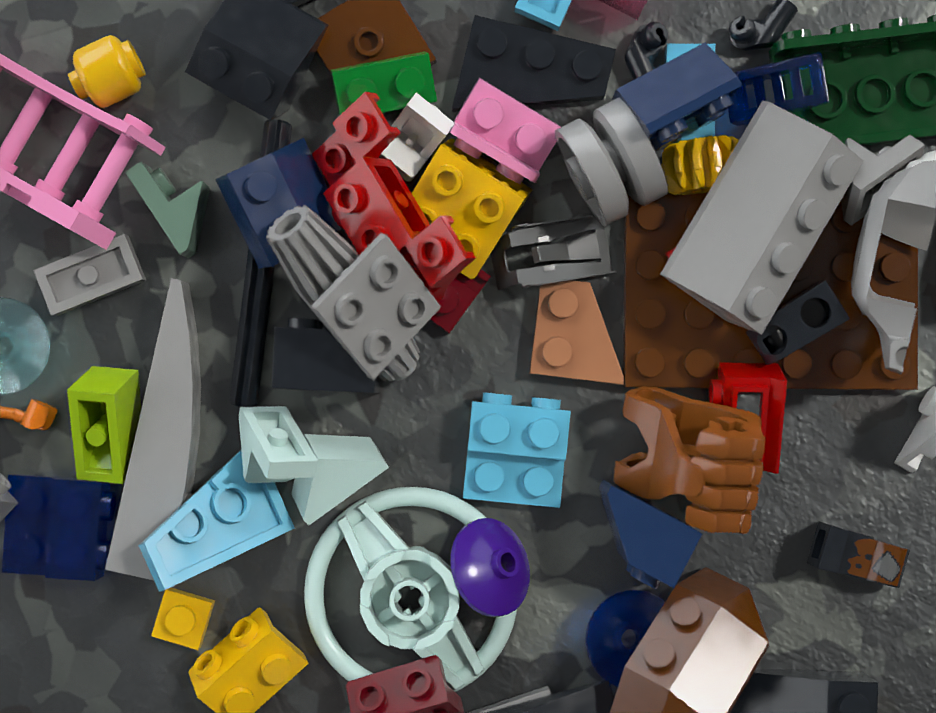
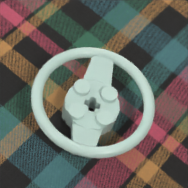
[304,487,517,692]

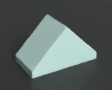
[291,434,389,526]

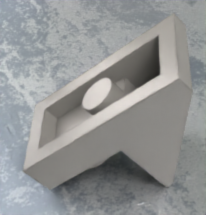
[841,135,925,226]

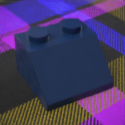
[215,138,342,269]
[599,480,703,589]

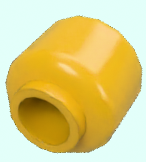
[68,35,146,108]

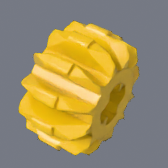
[661,135,739,195]

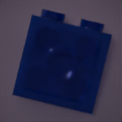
[2,474,116,581]

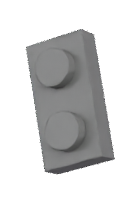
[33,234,146,317]

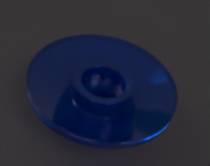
[585,590,665,687]

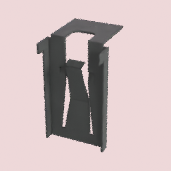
[491,215,617,291]

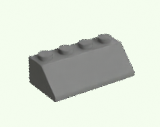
[660,101,864,334]

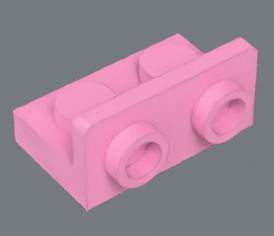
[450,78,561,184]

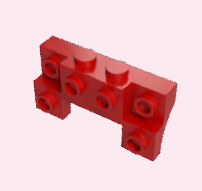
[312,92,476,302]

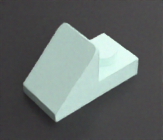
[239,406,318,483]

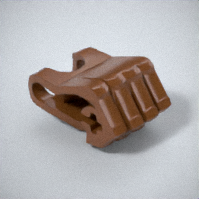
[613,386,765,534]

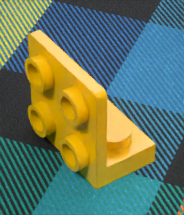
[412,138,533,279]

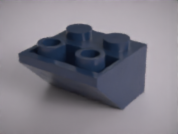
[612,42,742,151]

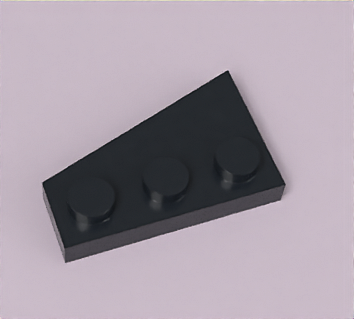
[452,15,616,112]

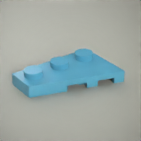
[139,450,295,592]

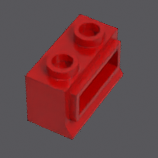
[709,362,787,474]

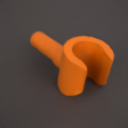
[0,399,58,431]

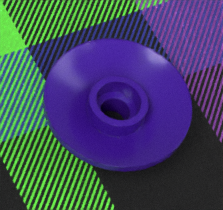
[450,518,530,617]

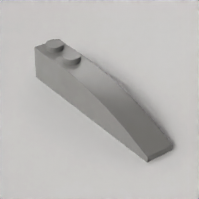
[105,278,201,580]

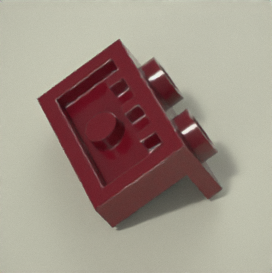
[346,655,464,713]

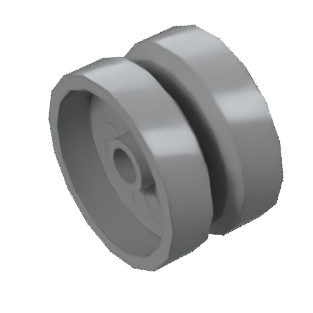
[555,97,668,226]

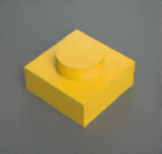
[151,587,215,650]

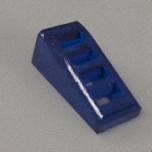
[728,52,830,126]

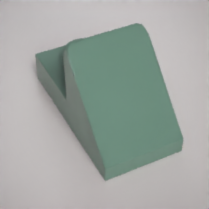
[125,161,210,258]

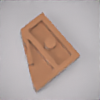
[529,280,624,385]

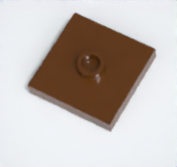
[317,0,436,74]

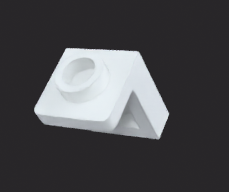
[379,93,455,181]

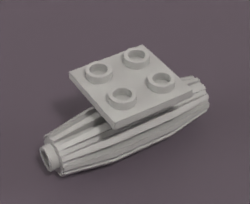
[267,206,441,381]

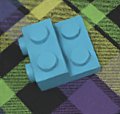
[463,392,571,508]

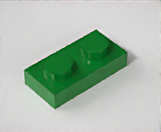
[330,51,437,116]

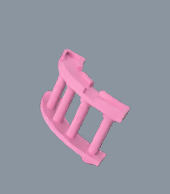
[0,54,166,250]

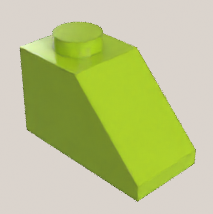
[67,366,142,484]

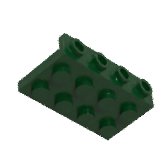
[769,14,936,146]

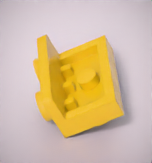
[188,607,309,713]

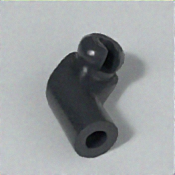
[729,0,798,51]
[625,22,668,80]

